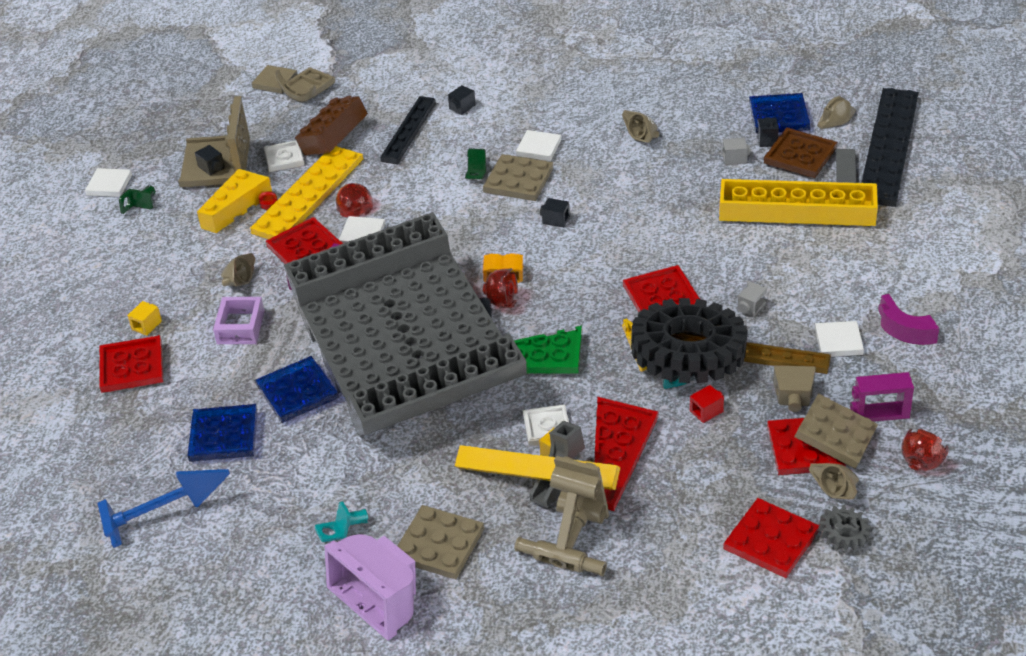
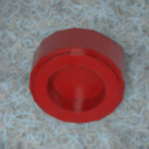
[259,191,278,210]

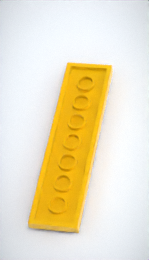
[250,146,363,239]

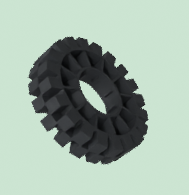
[631,298,748,383]

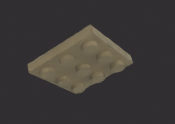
[483,154,553,201]
[794,393,878,469]
[397,505,485,580]

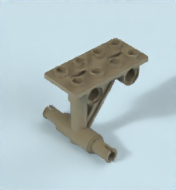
[514,456,609,576]

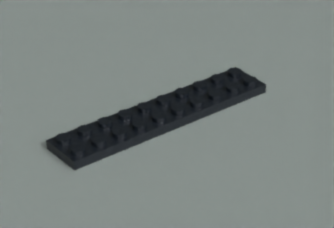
[861,88,919,207]

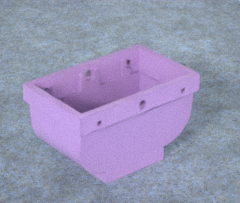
[324,534,416,641]

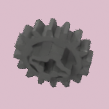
[818,505,871,552]

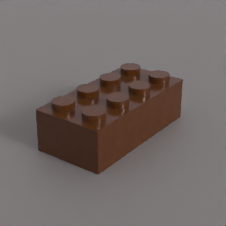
[295,96,368,155]

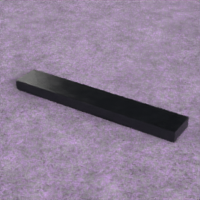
[380,96,436,165]

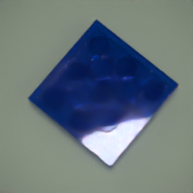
[749,93,810,134]
[255,356,339,423]
[187,404,258,462]

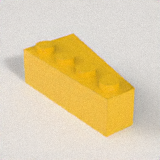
[197,169,272,233]

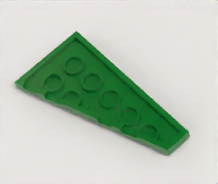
[514,325,583,374]

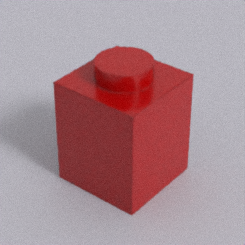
[690,385,724,423]

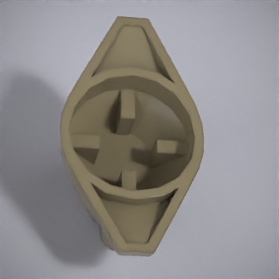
[817,96,856,129]
[622,110,659,143]
[221,253,255,287]
[809,463,859,499]

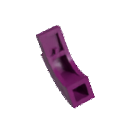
[878,294,939,345]

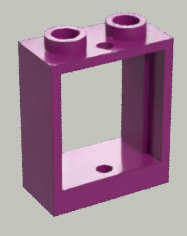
[850,372,914,422]

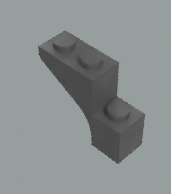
[529,421,585,508]

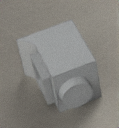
[738,280,767,317]

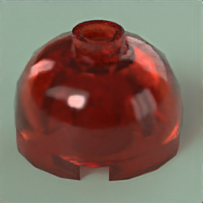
[336,183,373,218]
[483,268,518,308]
[901,429,949,471]

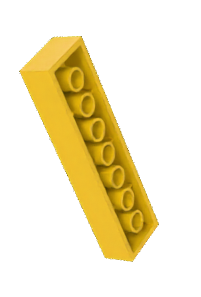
[719,179,878,226]

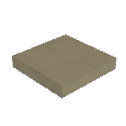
[252,65,298,94]

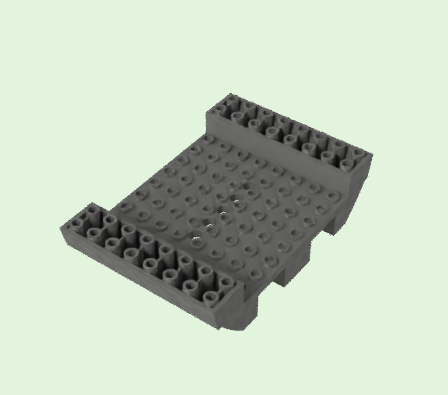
[284,212,526,436]

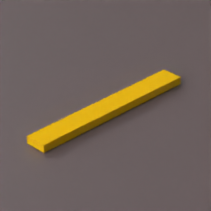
[454,445,620,490]

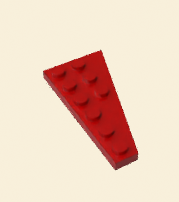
[594,396,659,511]

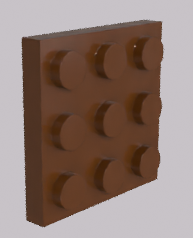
[764,128,838,178]

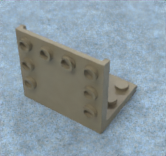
[178,96,251,187]

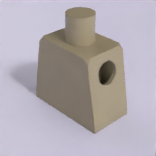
[773,365,816,412]

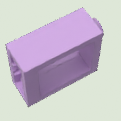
[213,297,265,344]

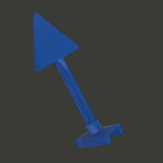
[98,469,230,548]

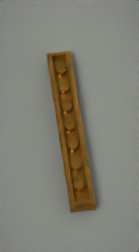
[671,333,831,374]

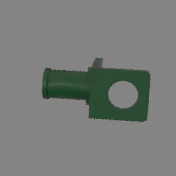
[465,148,486,179]
[119,185,156,214]

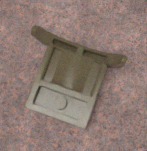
[275,67,335,102]

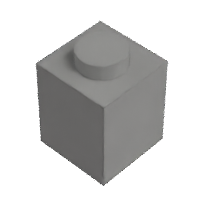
[722,137,750,165]

